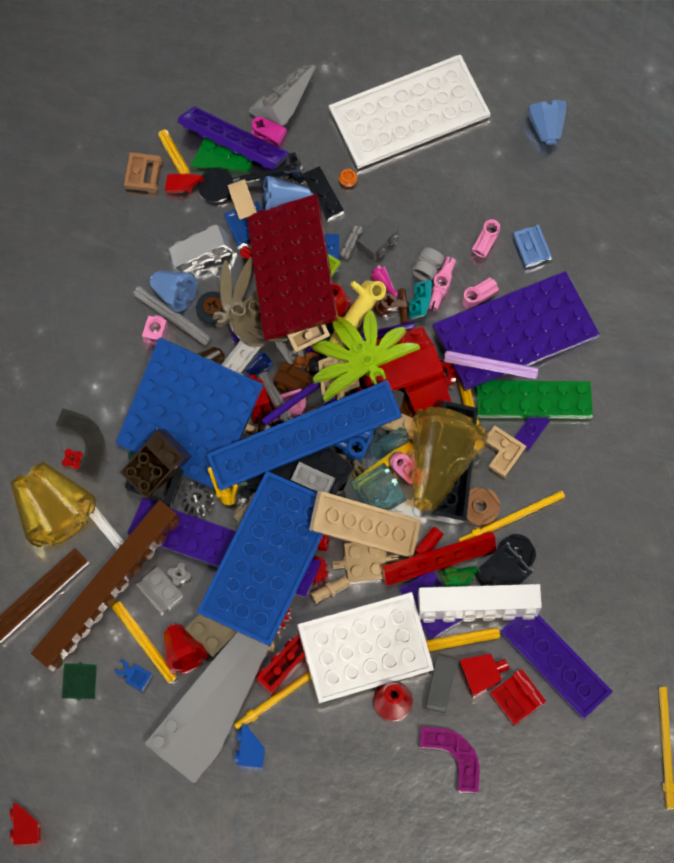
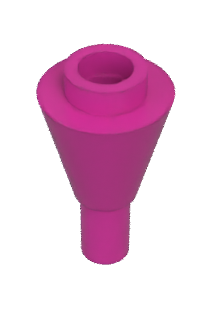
[370,266,398,297]

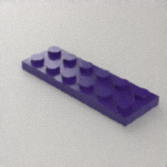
[177,106,289,170]
[500,614,613,720]

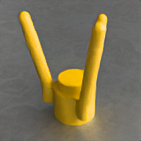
[208,467,238,505]

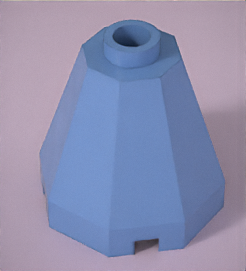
[528,100,567,145]
[150,270,198,312]

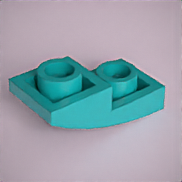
[409,280,432,319]

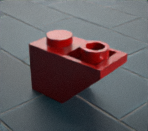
[10,803,41,847]

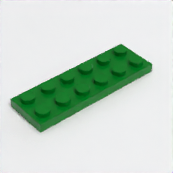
[476,381,593,419]

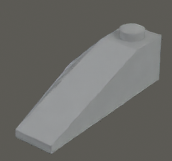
[249,64,315,126]

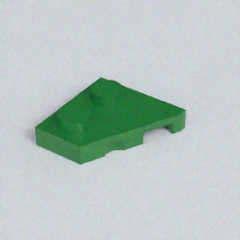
[440,566,478,587]

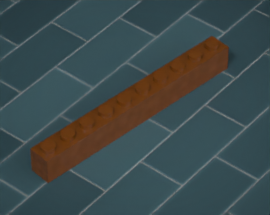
[30,500,181,672]

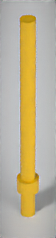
[458,491,565,542]
[233,671,312,731]
[659,687,674,809]

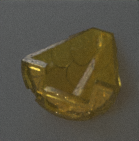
[412,407,489,511]

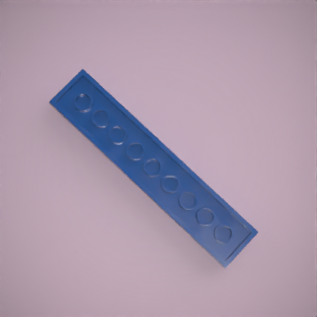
[207,380,402,491]

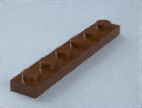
[0,548,89,643]

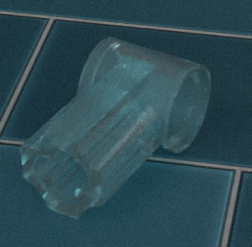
[371,427,410,458]

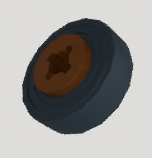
[196,291,224,325]

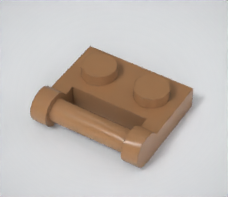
[124,153,163,193]

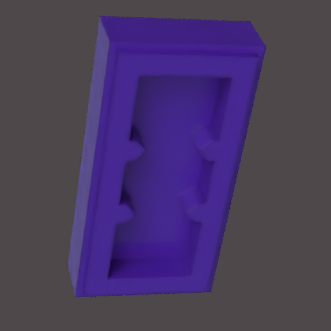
[514,418,550,452]

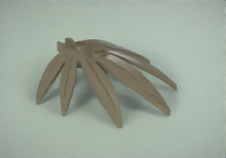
[212,257,289,347]

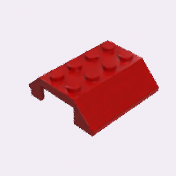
[363,326,444,391]

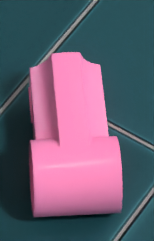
[472,219,500,258]
[462,278,499,310]

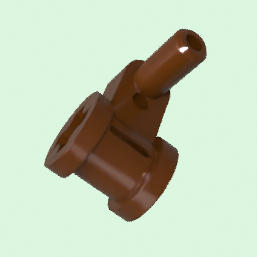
[375,288,409,324]

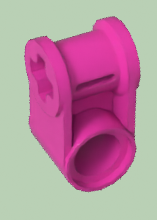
[251,116,287,147]

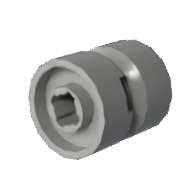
[411,247,444,282]

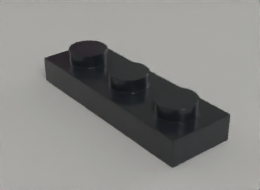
[303,166,344,221]

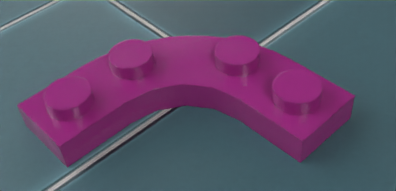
[420,727,480,793]

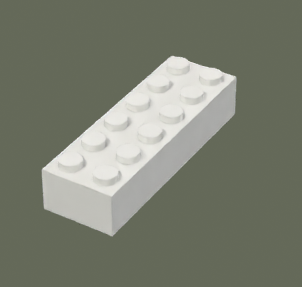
[417,584,542,623]

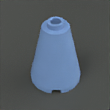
[262,176,313,210]

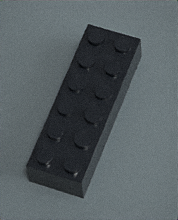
[421,400,478,524]

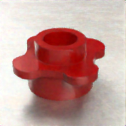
[62,449,83,469]

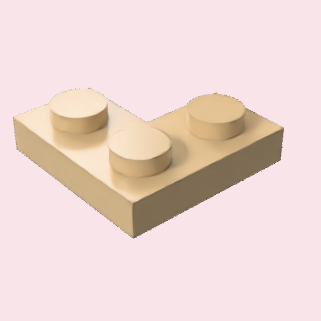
[484,425,526,478]

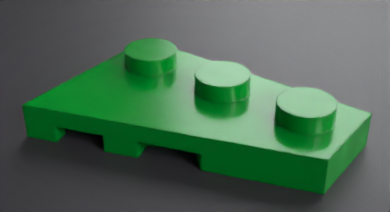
[191,138,254,174]

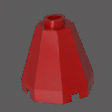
[163,623,208,675]

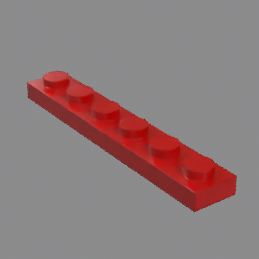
[382,532,497,586]

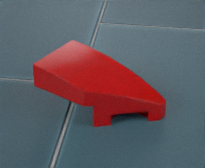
[165,174,204,194]

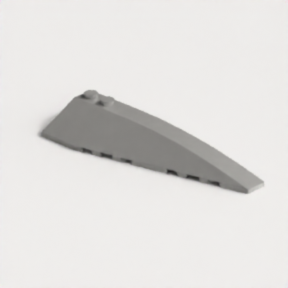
[145,632,269,784]

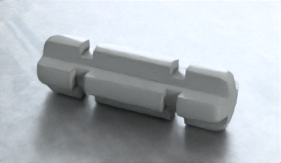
[339,225,362,260]

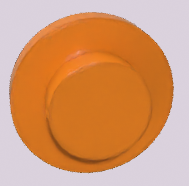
[339,169,357,187]

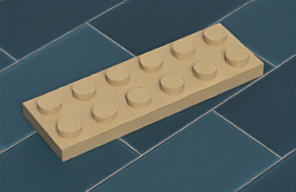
[309,491,421,558]

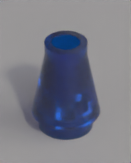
[244,351,273,375]

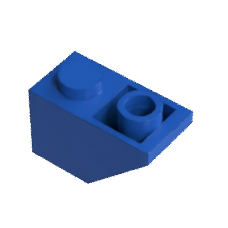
[234,725,265,771]

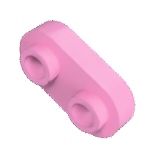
[390,452,423,484]

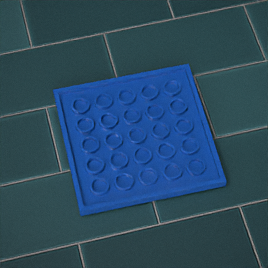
[115,338,264,489]

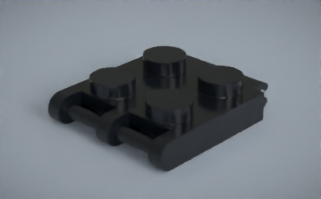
[476,542,534,586]

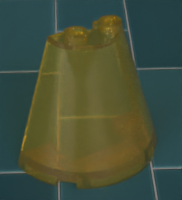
[10,461,96,548]

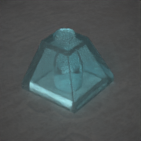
[350,463,407,511]

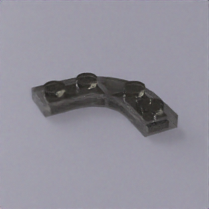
[56,408,106,480]

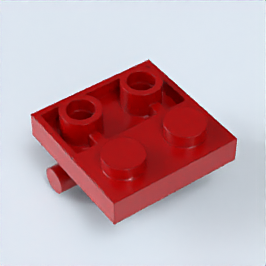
[490,669,546,726]

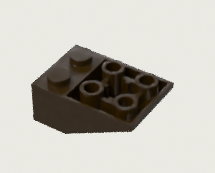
[120,429,192,499]

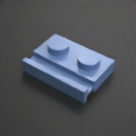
[513,224,552,267]

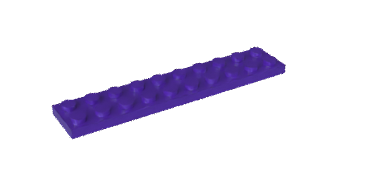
[127,499,321,599]

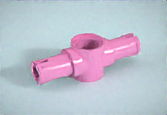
[428,257,456,311]

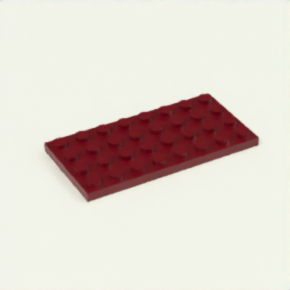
[247,194,339,341]

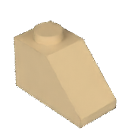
[287,324,330,352]

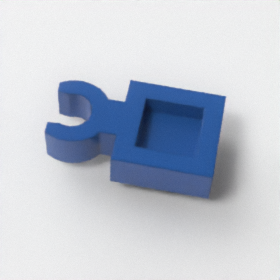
[115,660,153,692]

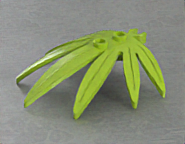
[310,311,420,403]

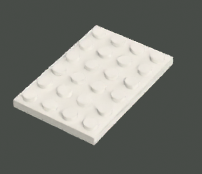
[297,592,434,703]

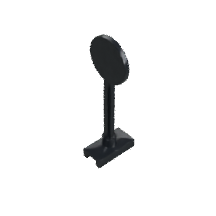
[198,152,306,203]

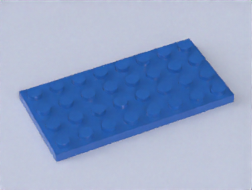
[197,471,324,647]

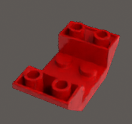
[403,375,452,419]

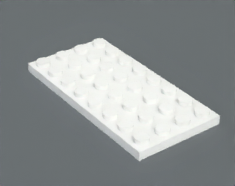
[329,54,491,169]

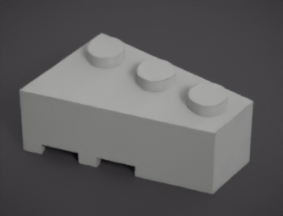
[168,225,238,272]

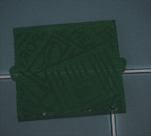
[62,662,97,701]

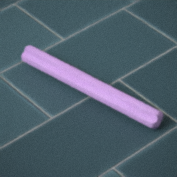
[444,351,538,379]

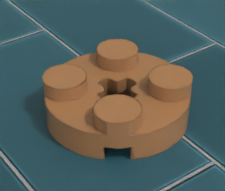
[467,487,500,527]

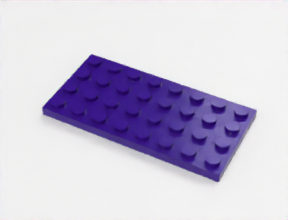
[432,271,600,391]

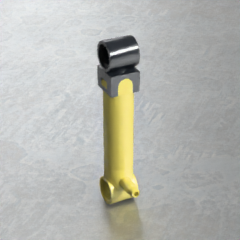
[309,280,386,375]

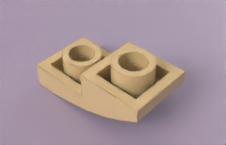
[228,179,257,220]

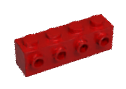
[256,620,312,696]

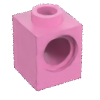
[142,315,168,346]

